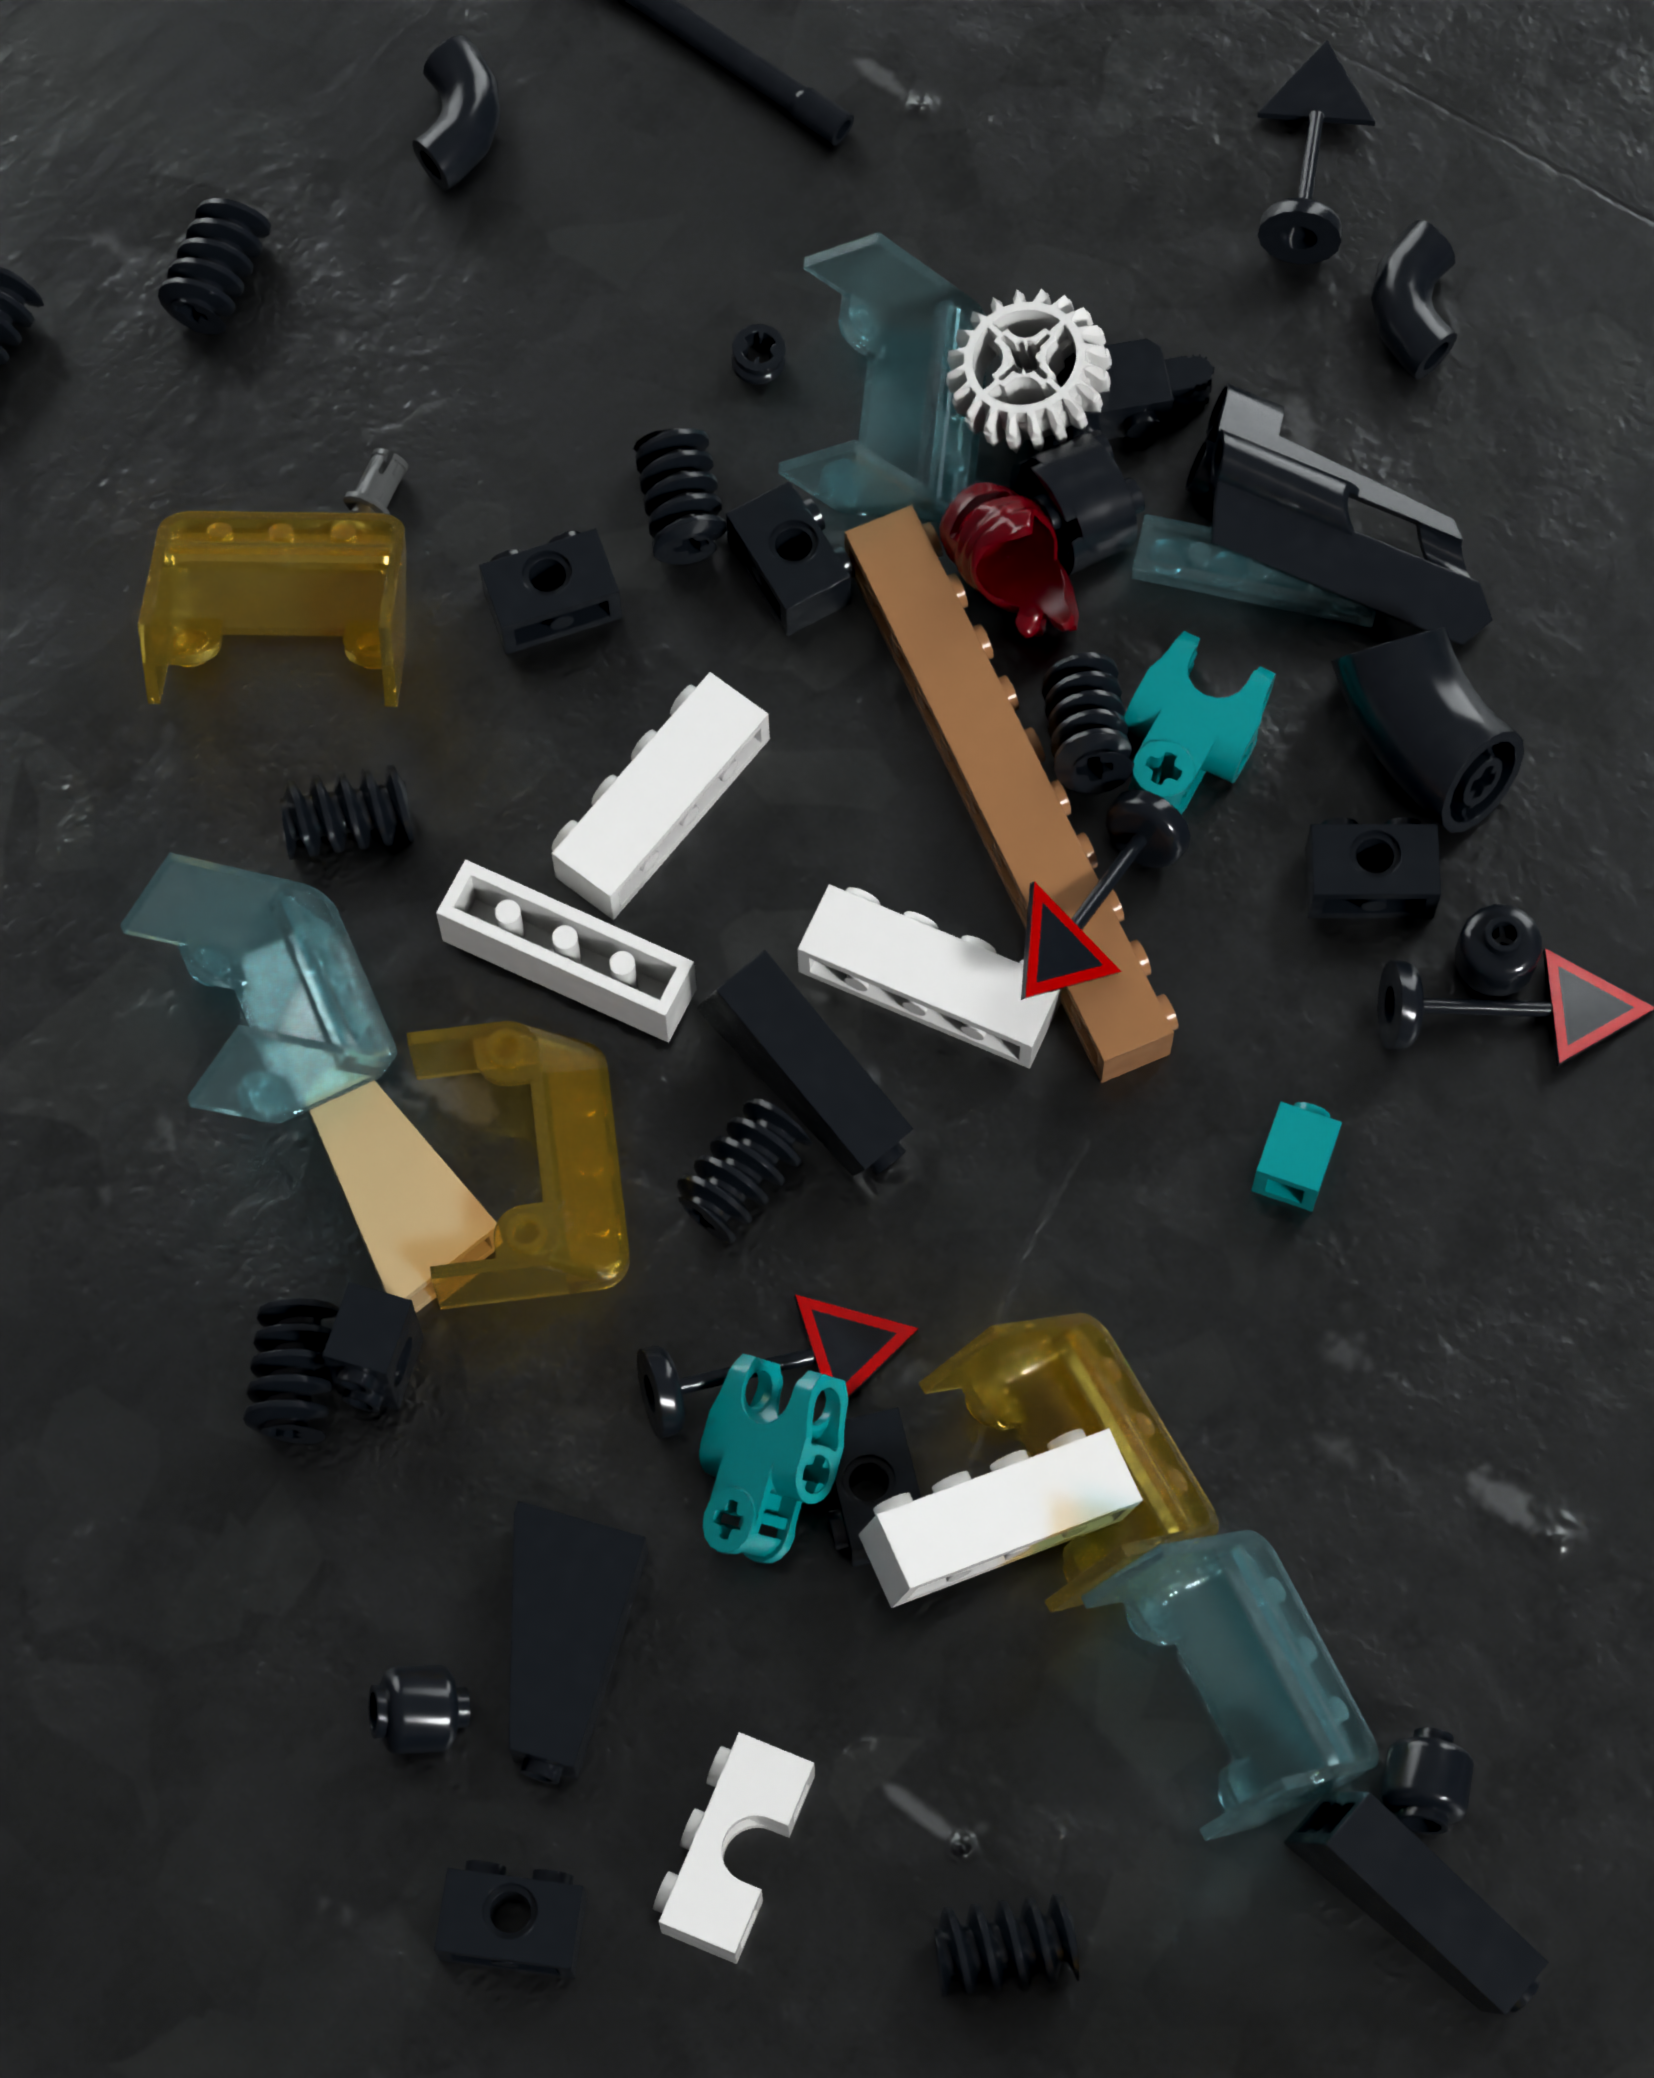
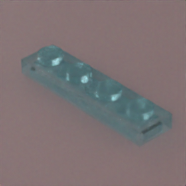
[1131,514,1376,628]

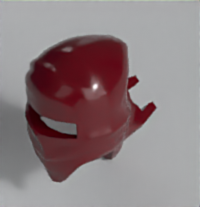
[939,482,1079,638]

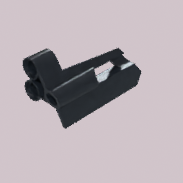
[1185,384,1493,646]

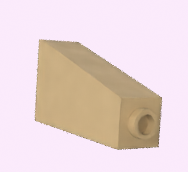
[303,1056,503,1313]

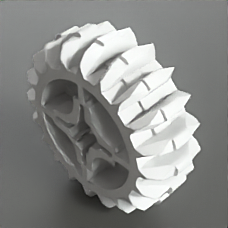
[946,288,1112,453]

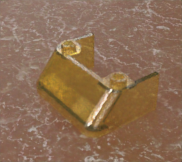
[138,511,407,707]
[407,1021,630,1310]
[919,1313,1219,1612]

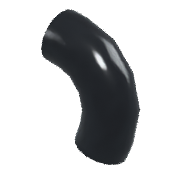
[412,35,501,190]
[1371,220,1457,379]

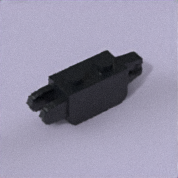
[1041,338,1215,447]

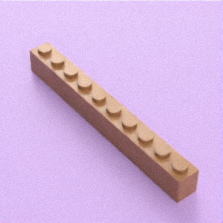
[844,505,1178,1083]

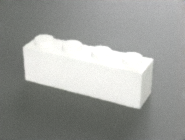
[551,672,770,920]
[436,859,697,1043]
[797,884,1062,1069]
[859,1428,1143,1608]

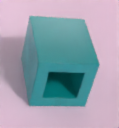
[1251,1101,1342,1212]

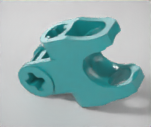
[1124,631,1276,814]
[699,1354,848,1564]

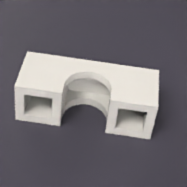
[653,1732,815,1964]

